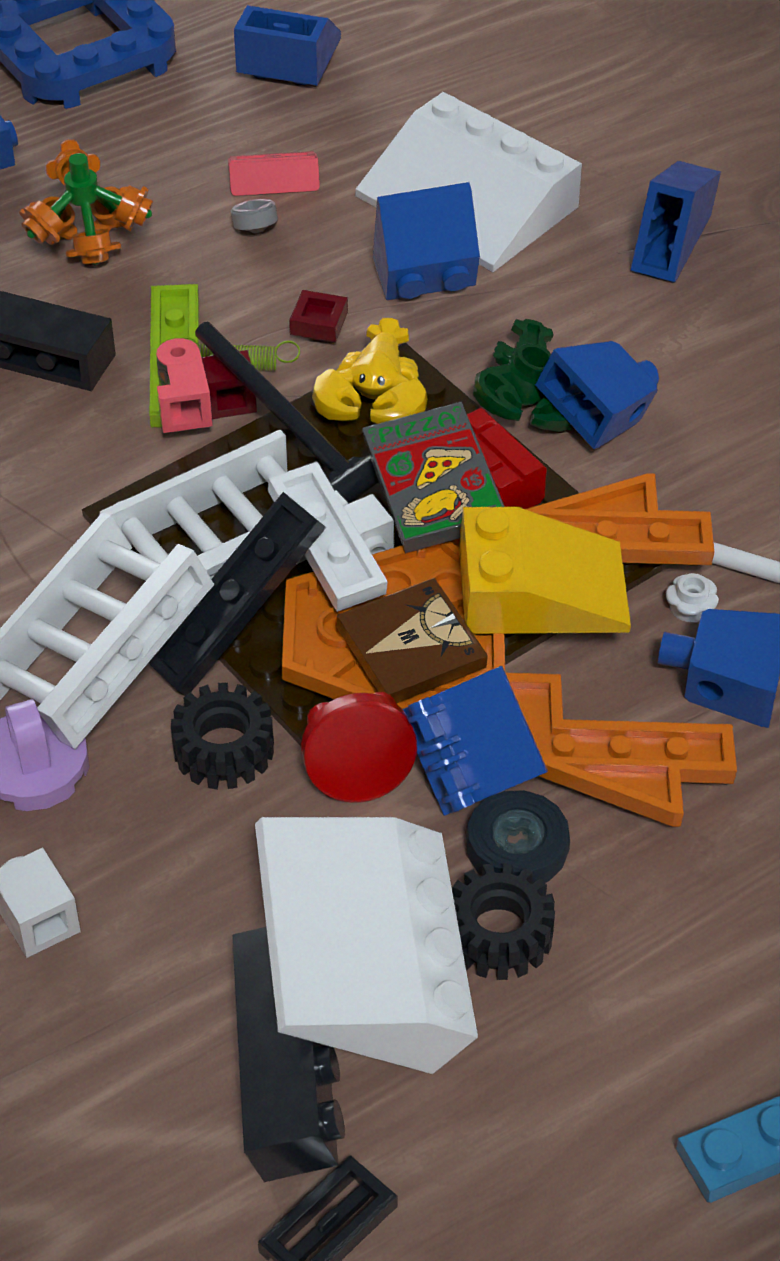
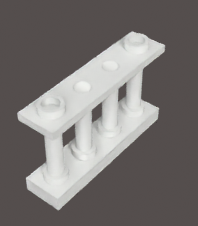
[100,430,348,579]
[0,511,214,749]

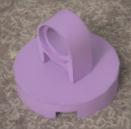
[0,699,89,811]

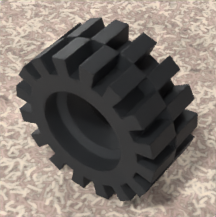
[171,683,274,790]
[452,863,555,980]

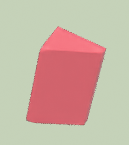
[228,151,320,196]

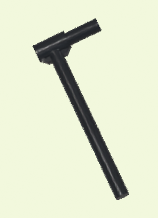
[195,321,379,504]

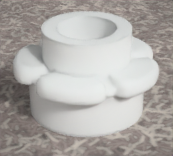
[666,573,719,622]

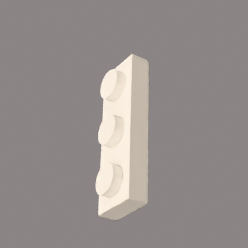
[268,462,388,612]

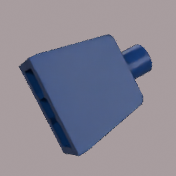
[535,341,659,449]
[658,609,780,728]

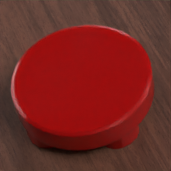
[301,692,417,803]

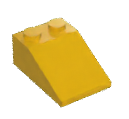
[459,507,631,634]

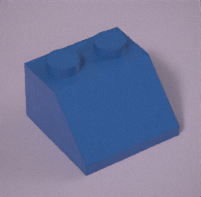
[373,182,480,300]

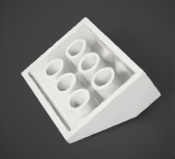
[356,92,582,272]
[255,817,478,1074]

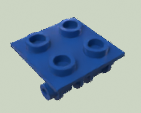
[403,666,548,816]

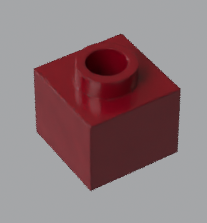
[202,350,257,419]

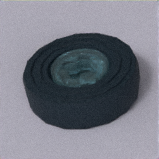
[466,790,570,884]

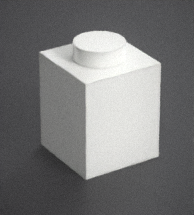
[0,847,81,958]

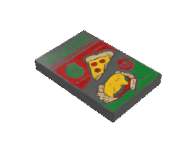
[362,402,504,553]

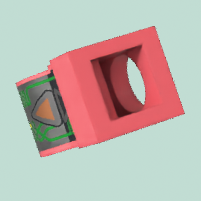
[156,338,213,433]

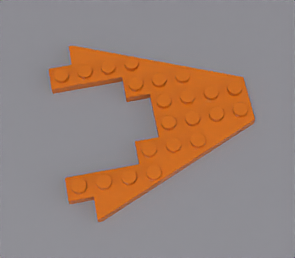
[282,473,737,827]

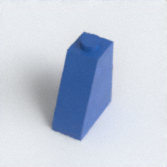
[631,161,721,282]

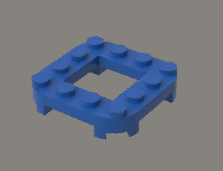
[0,0,176,109]

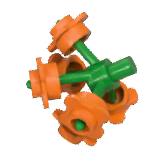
[19,139,153,265]

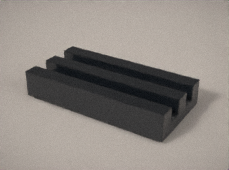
[258,1155,398,1261]

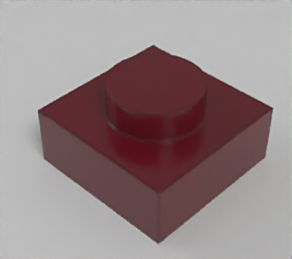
[289,290,348,342]

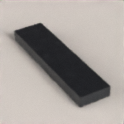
[149,492,326,695]

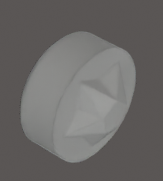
[230,199,278,234]

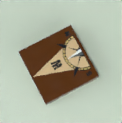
[336,578,488,703]

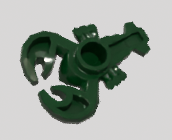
[473,319,573,432]

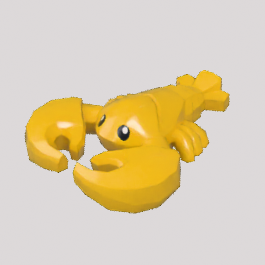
[312,318,428,424]

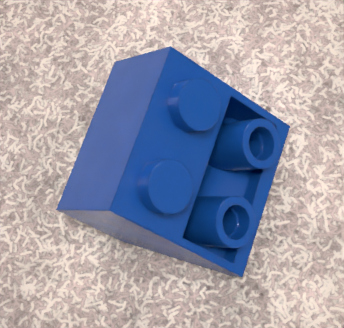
[234,5,341,86]

